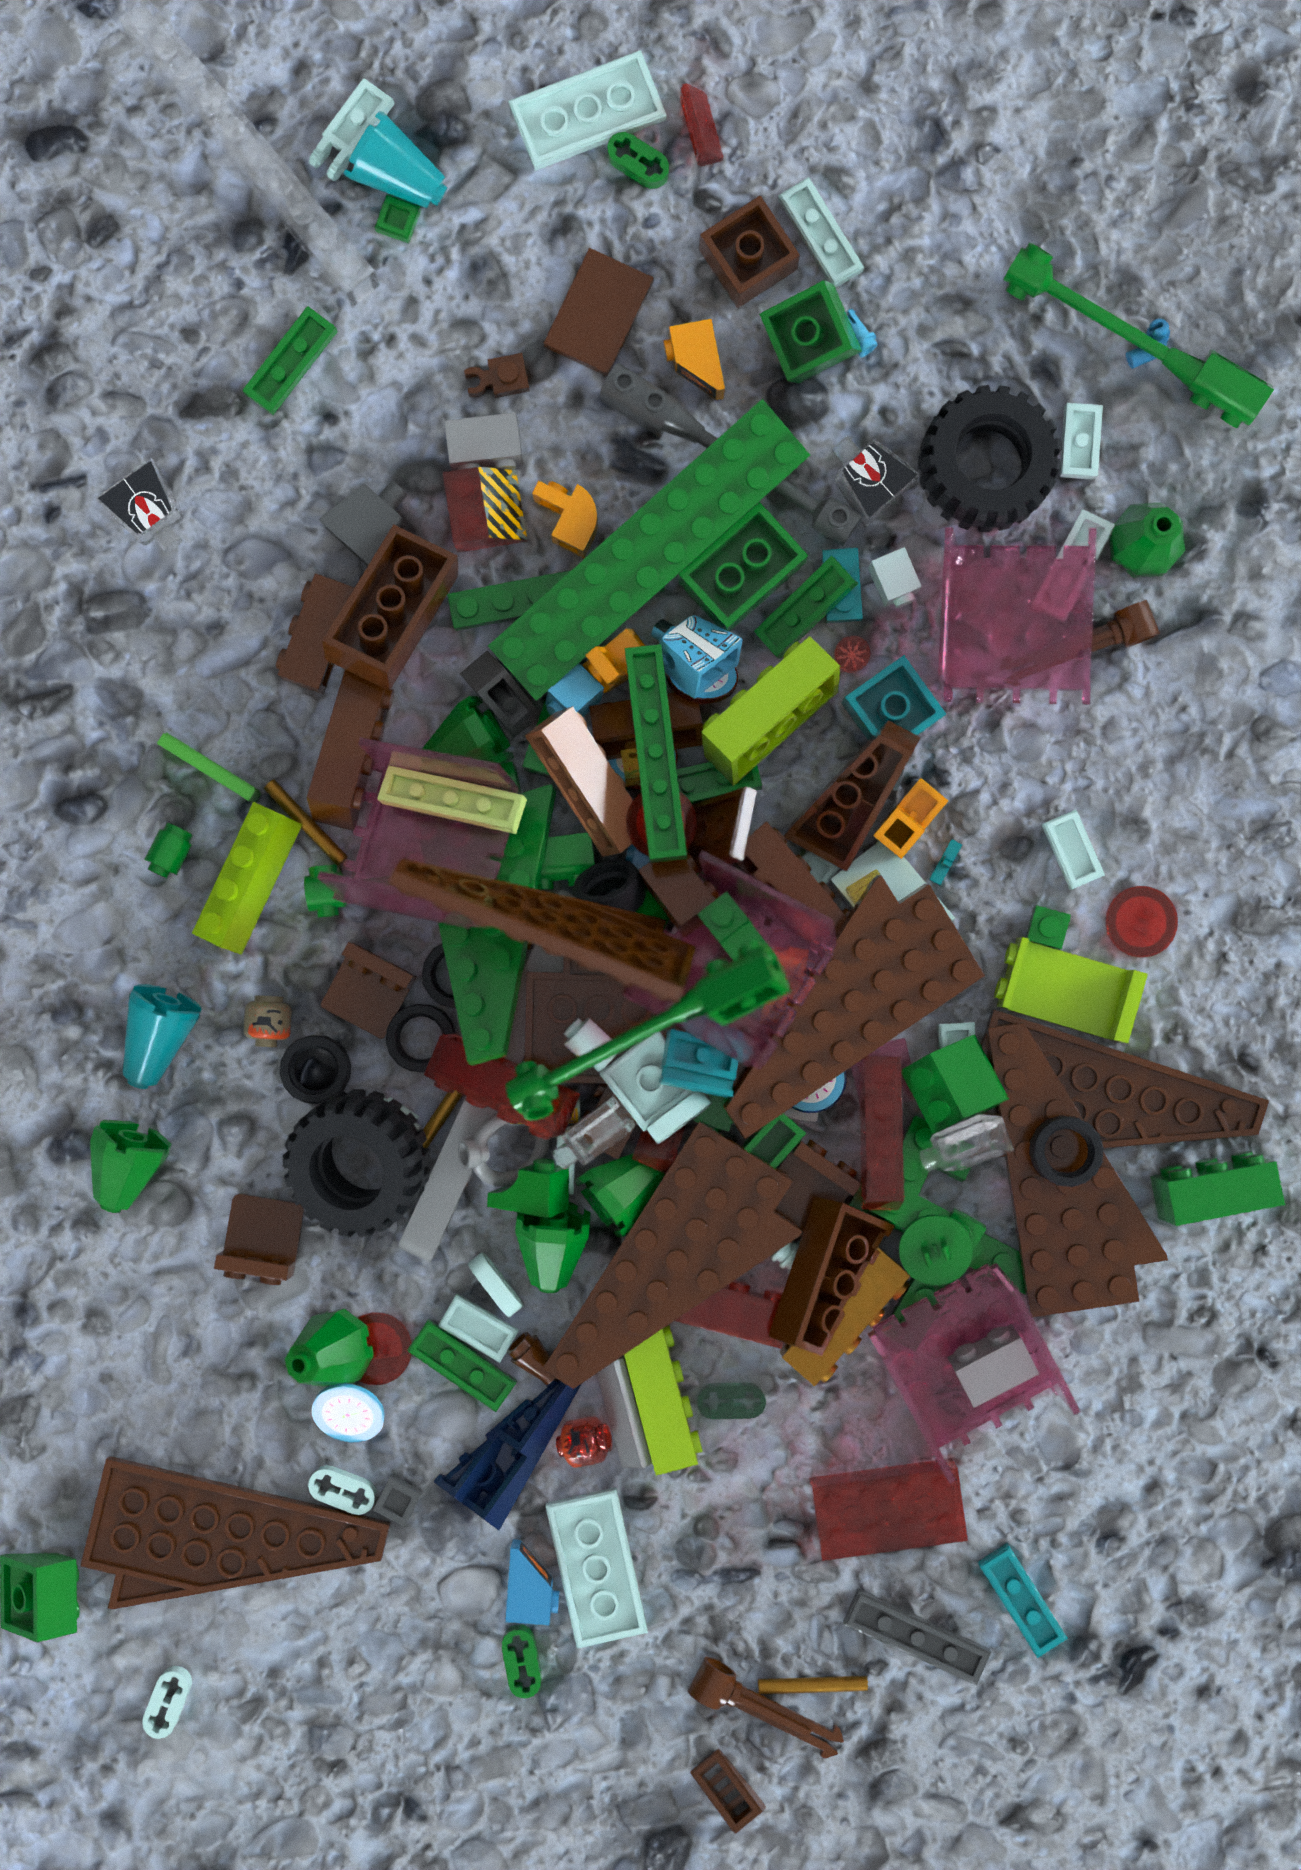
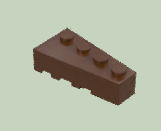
[306,670,395,831]
[784,720,921,871]
[736,821,850,958]
[768,1197,895,1356]

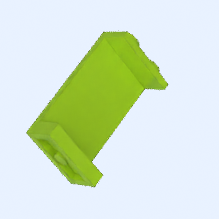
[994,937,1148,1044]

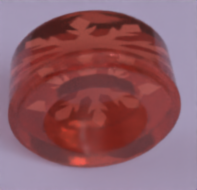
[834,635,871,673]

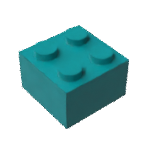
[841,655,946,741]

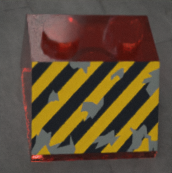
[442,467,528,553]

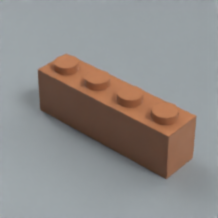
[525,706,634,857]

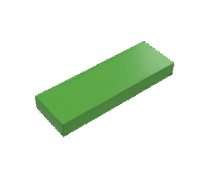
[157,732,261,803]

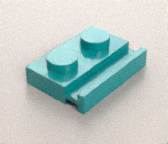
[659,1029,741,1098]

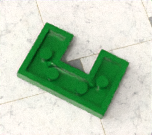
[868,1115,980,1232]

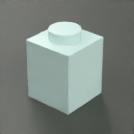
[868,547,922,608]

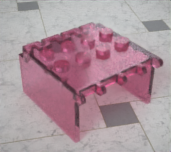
[938,527,1097,705]
[317,738,519,929]
[622,851,837,1069]
[867,1263,1081,1484]

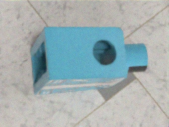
[651,615,743,699]

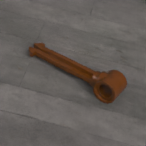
[999,600,1160,688]
[687,1657,844,1759]

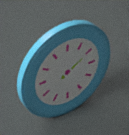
[312,1383,385,1442]

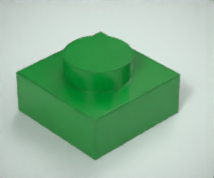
[1025,905,1071,950]

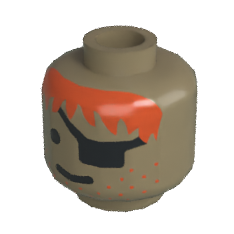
[243,995,292,1047]

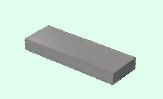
[597,1358,652,1468]

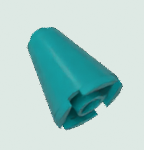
[344,111,448,208]
[122,984,202,1089]

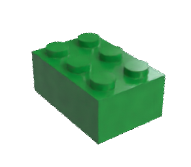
[678,502,808,632]
[1150,1151,1285,1226]

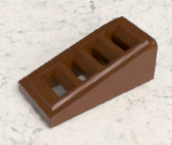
[690,1748,766,1834]

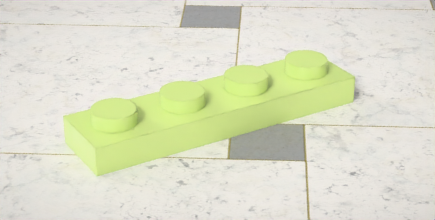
[377,765,527,834]

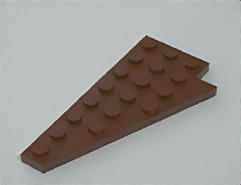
[388,858,696,1002]
[980,1009,1269,1158]
[543,1121,803,1389]
[80,1456,391,1609]

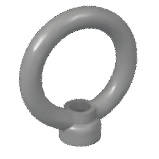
[458,1107,550,1186]

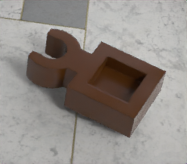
[464,353,530,398]

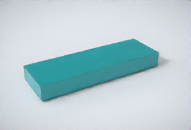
[977,1543,1068,1658]

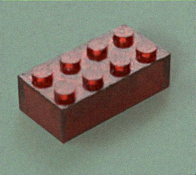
[809,1458,968,1561]

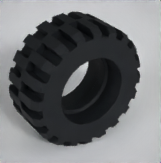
[918,385,1062,532]
[282,1089,431,1237]

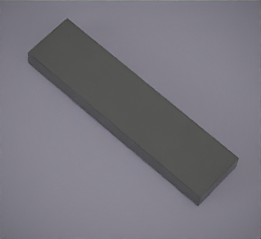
[843,1588,991,1686]

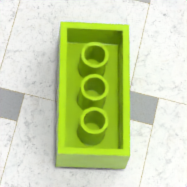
[701,636,840,786]

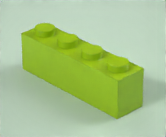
[191,802,302,955]
[624,1324,703,1476]

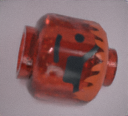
[556,1416,613,1468]

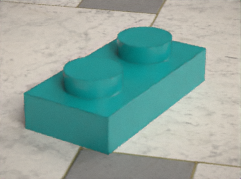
[821,548,863,623]

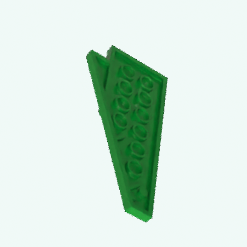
[415,761,556,1066]

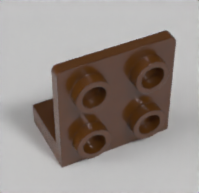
[321,942,418,1039]

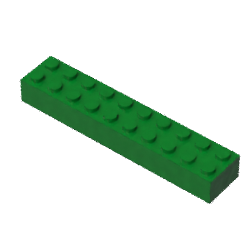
[488,399,810,701]

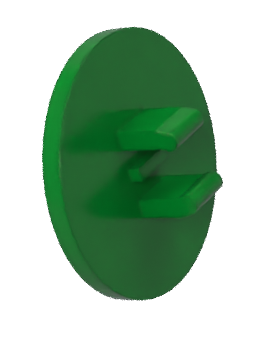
[899,1214,973,1286]

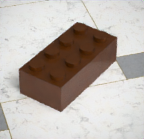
[322,524,458,691]

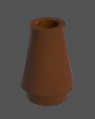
[507,1332,555,1385]

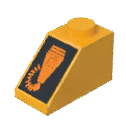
[663,319,725,400]

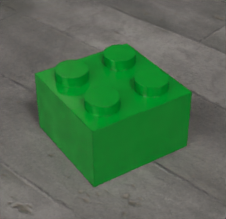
[759,280,862,383]

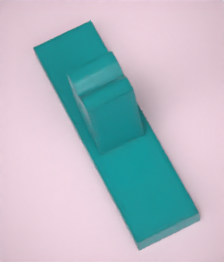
[929,839,962,886]

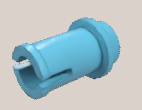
[847,309,878,357]

